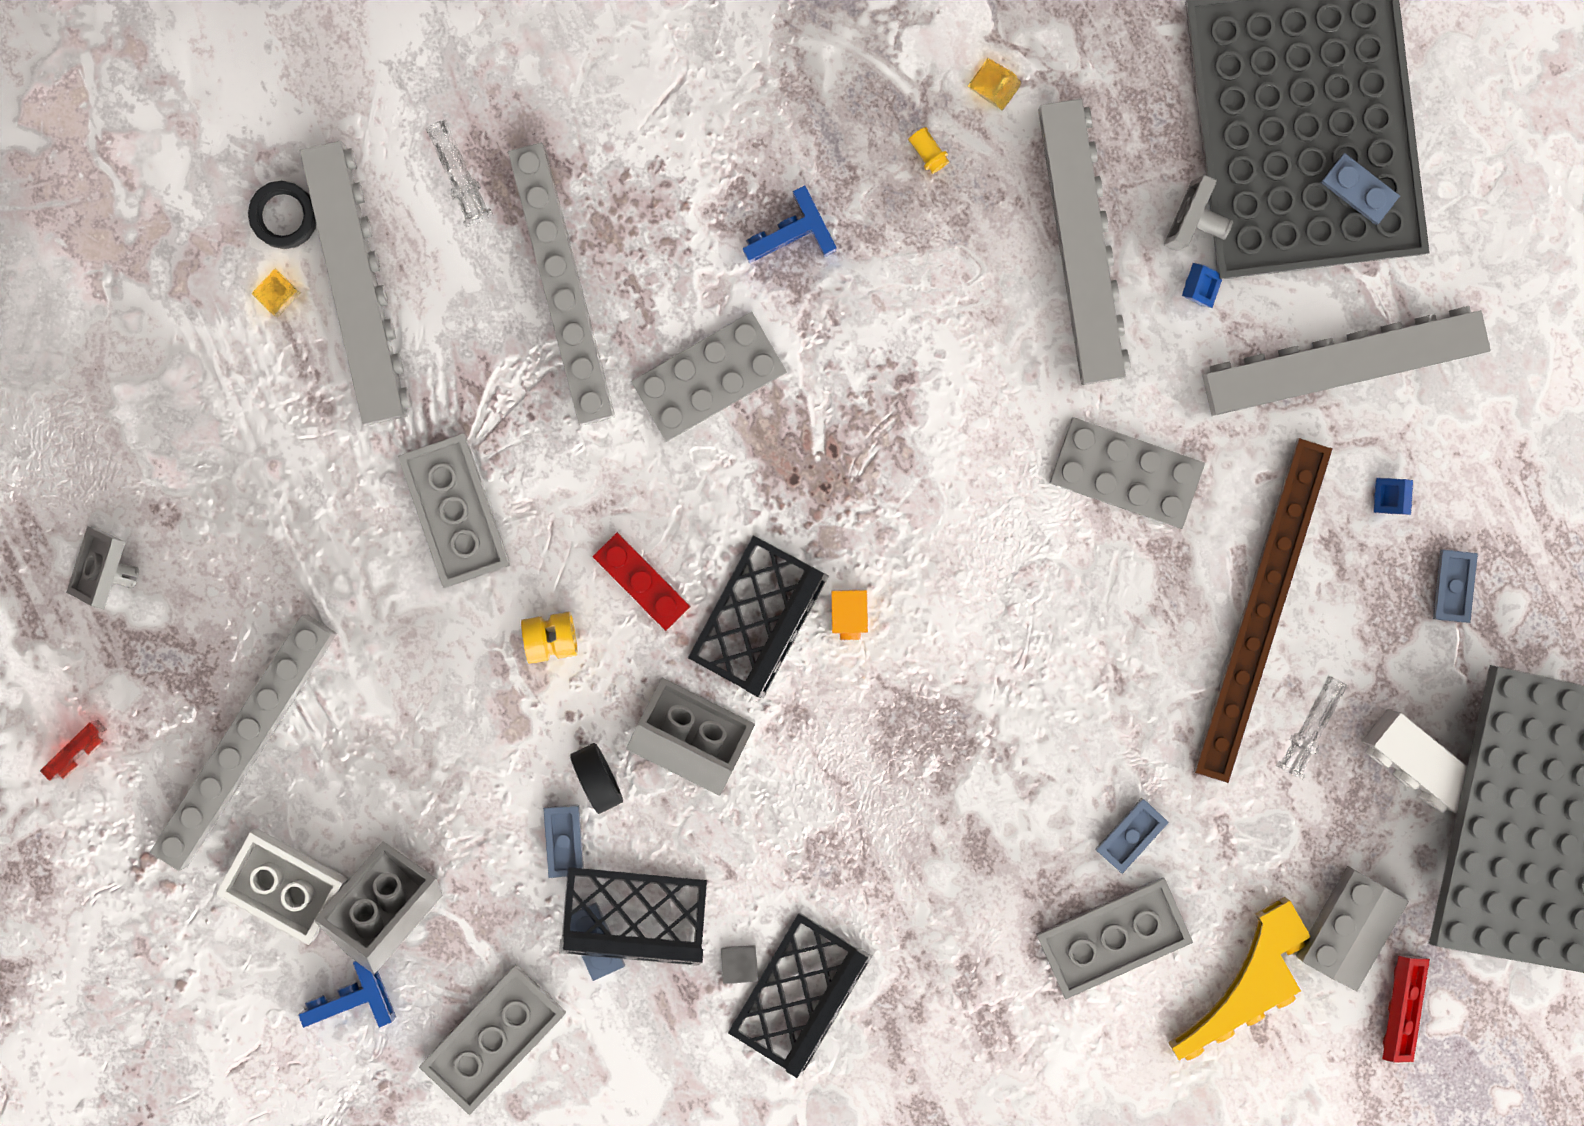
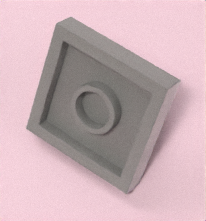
[1163,175,1233,251]
[66,526,139,609]

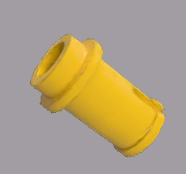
[908,127,949,174]

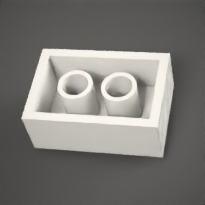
[1362,709,1467,813]
[216,828,348,945]

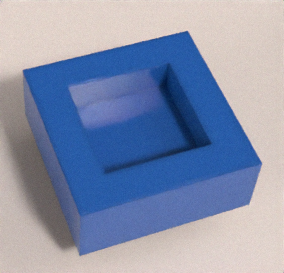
[1182,263,1222,308]
[1374,478,1413,515]

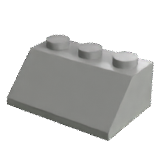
[626,678,755,796]
[314,841,443,975]
[1296,866,1409,991]

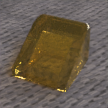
[968,58,1022,110]
[251,268,301,318]

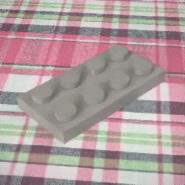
[631,312,787,442]
[1050,417,1205,529]
[398,433,510,588]
[1036,877,1193,1000]
[419,965,566,1115]

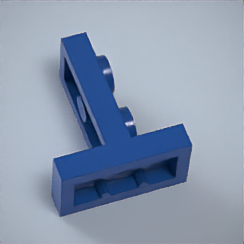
[742,185,837,264]
[298,961,396,1028]

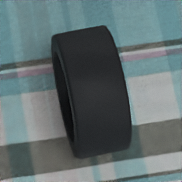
[248,180,316,249]
[570,743,623,814]

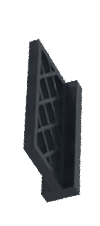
[688,535,829,698]
[559,867,707,966]
[728,913,872,1078]

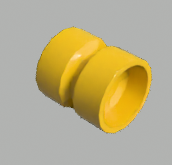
[521,612,578,664]

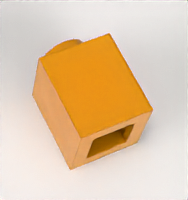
[831,590,868,640]

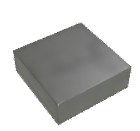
[721,945,758,984]

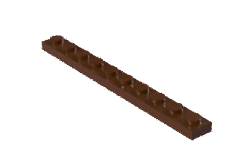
[1193,438,1333,783]

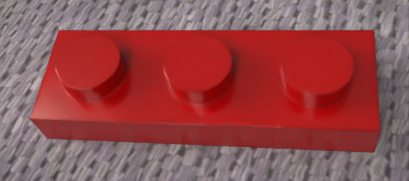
[592,532,691,631]
[1382,956,1430,1063]

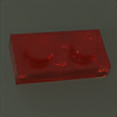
[40,720,107,781]

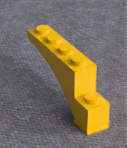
[1168,897,1311,1061]

